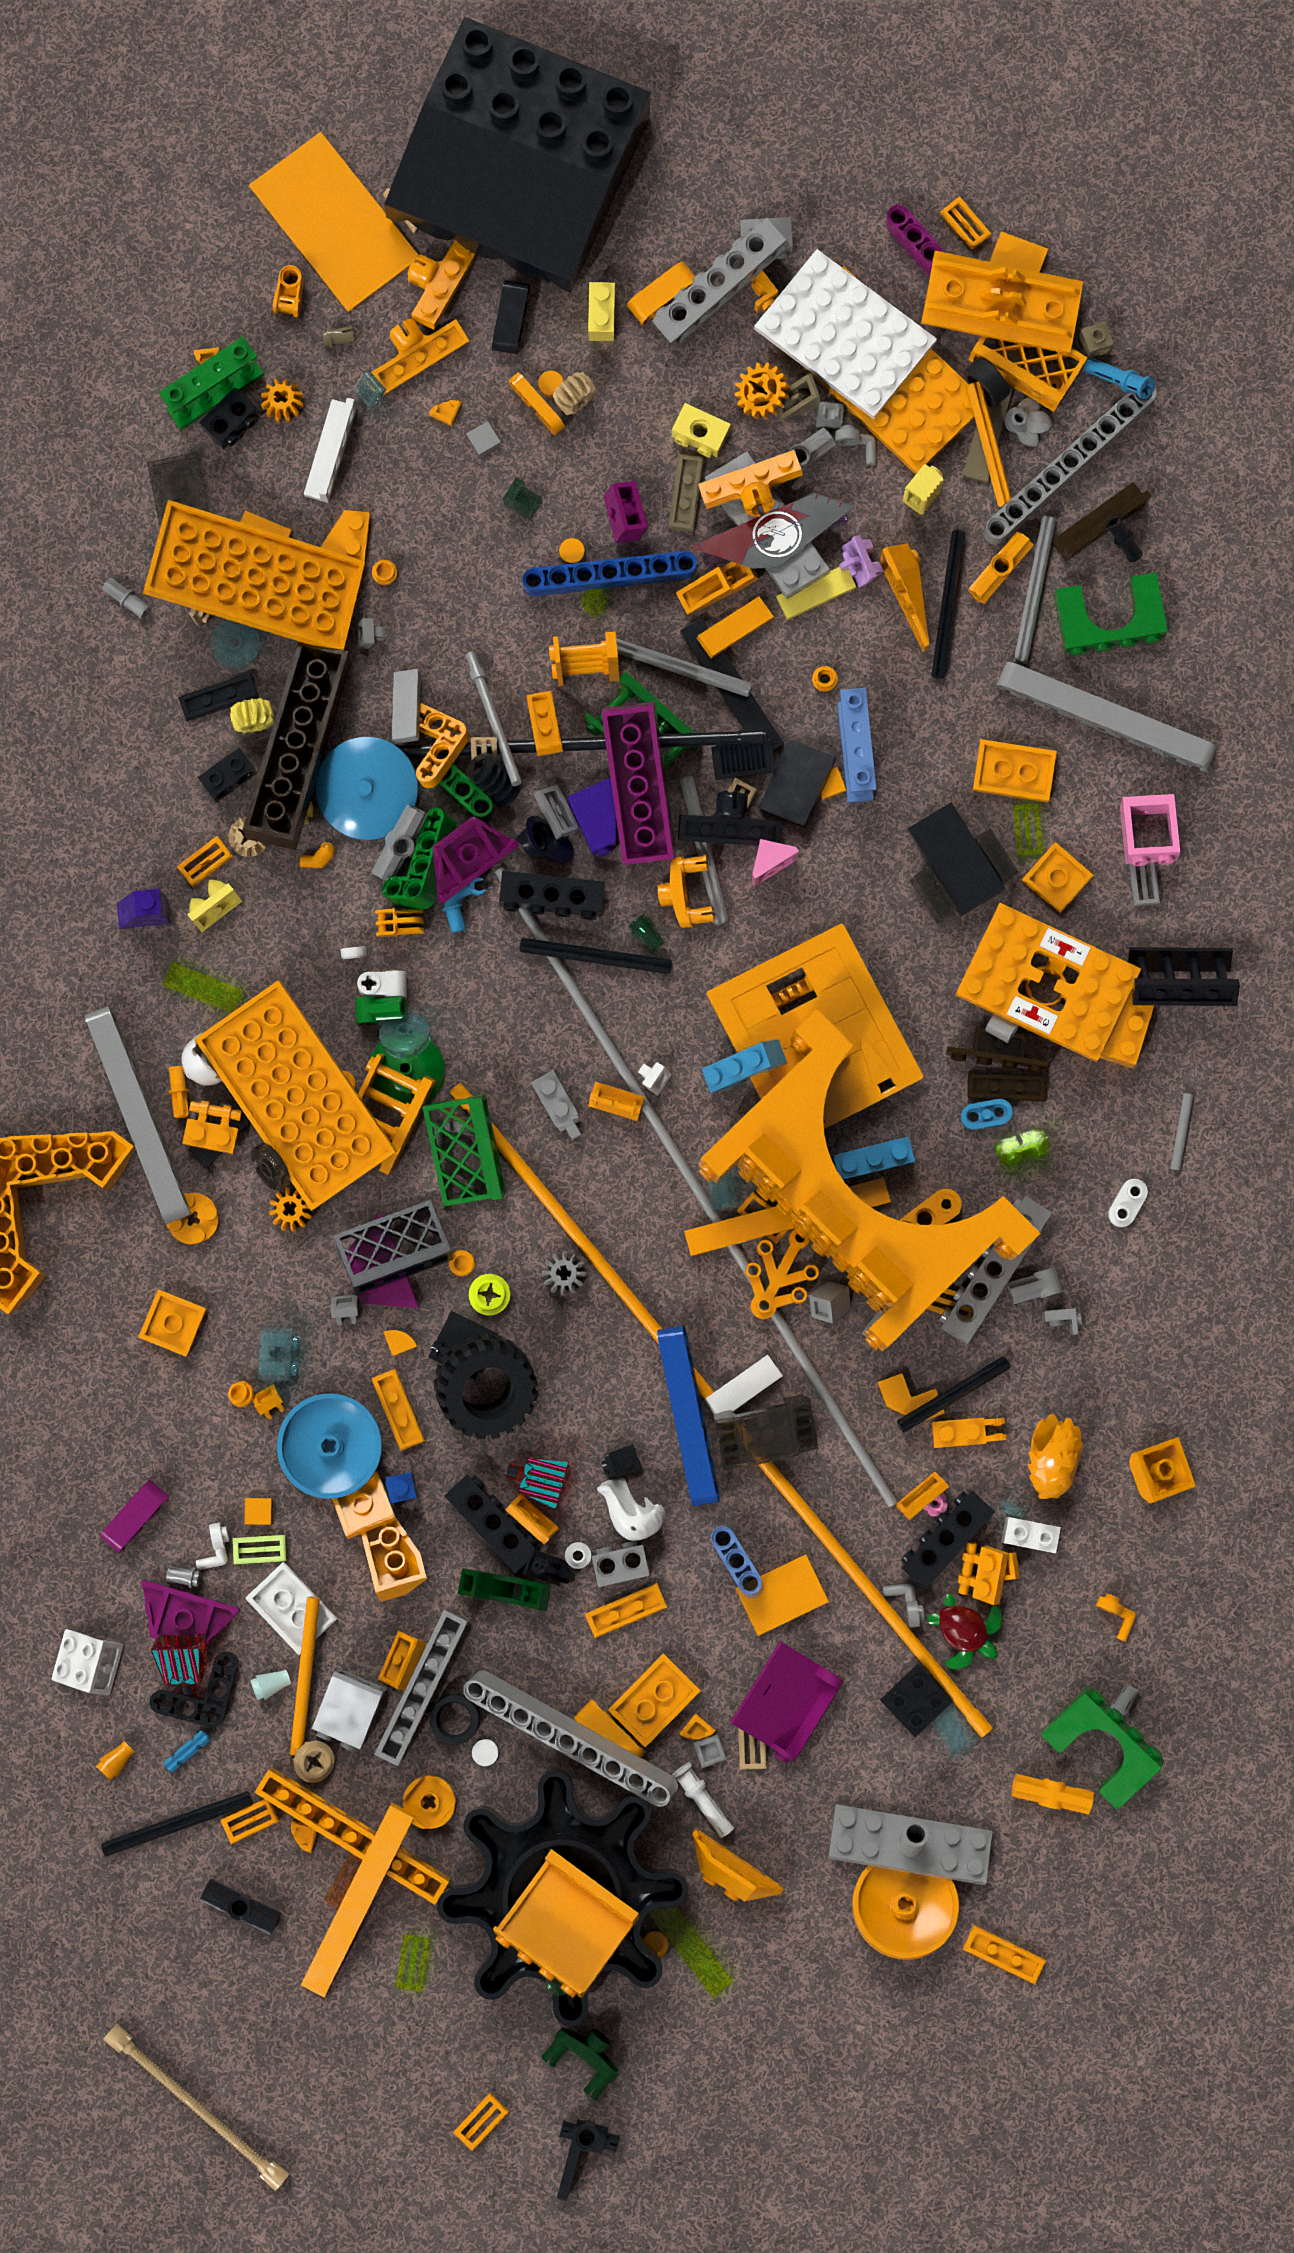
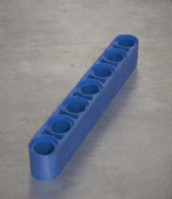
[522,551,697,596]
[657,1325,720,1507]

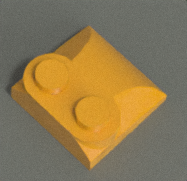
[1129,1437,1196,1503]

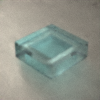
[354,371,386,409]

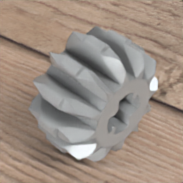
[542,1251,586,1296]

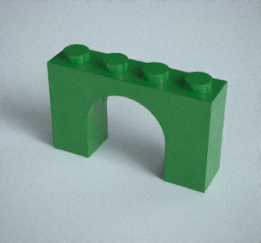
[1053,572,1168,657]
[1041,1685,1164,1810]

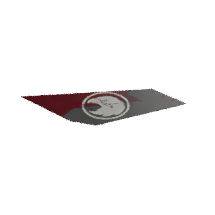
[690,493,855,569]

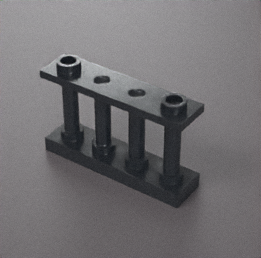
[1128,947,1240,1006]

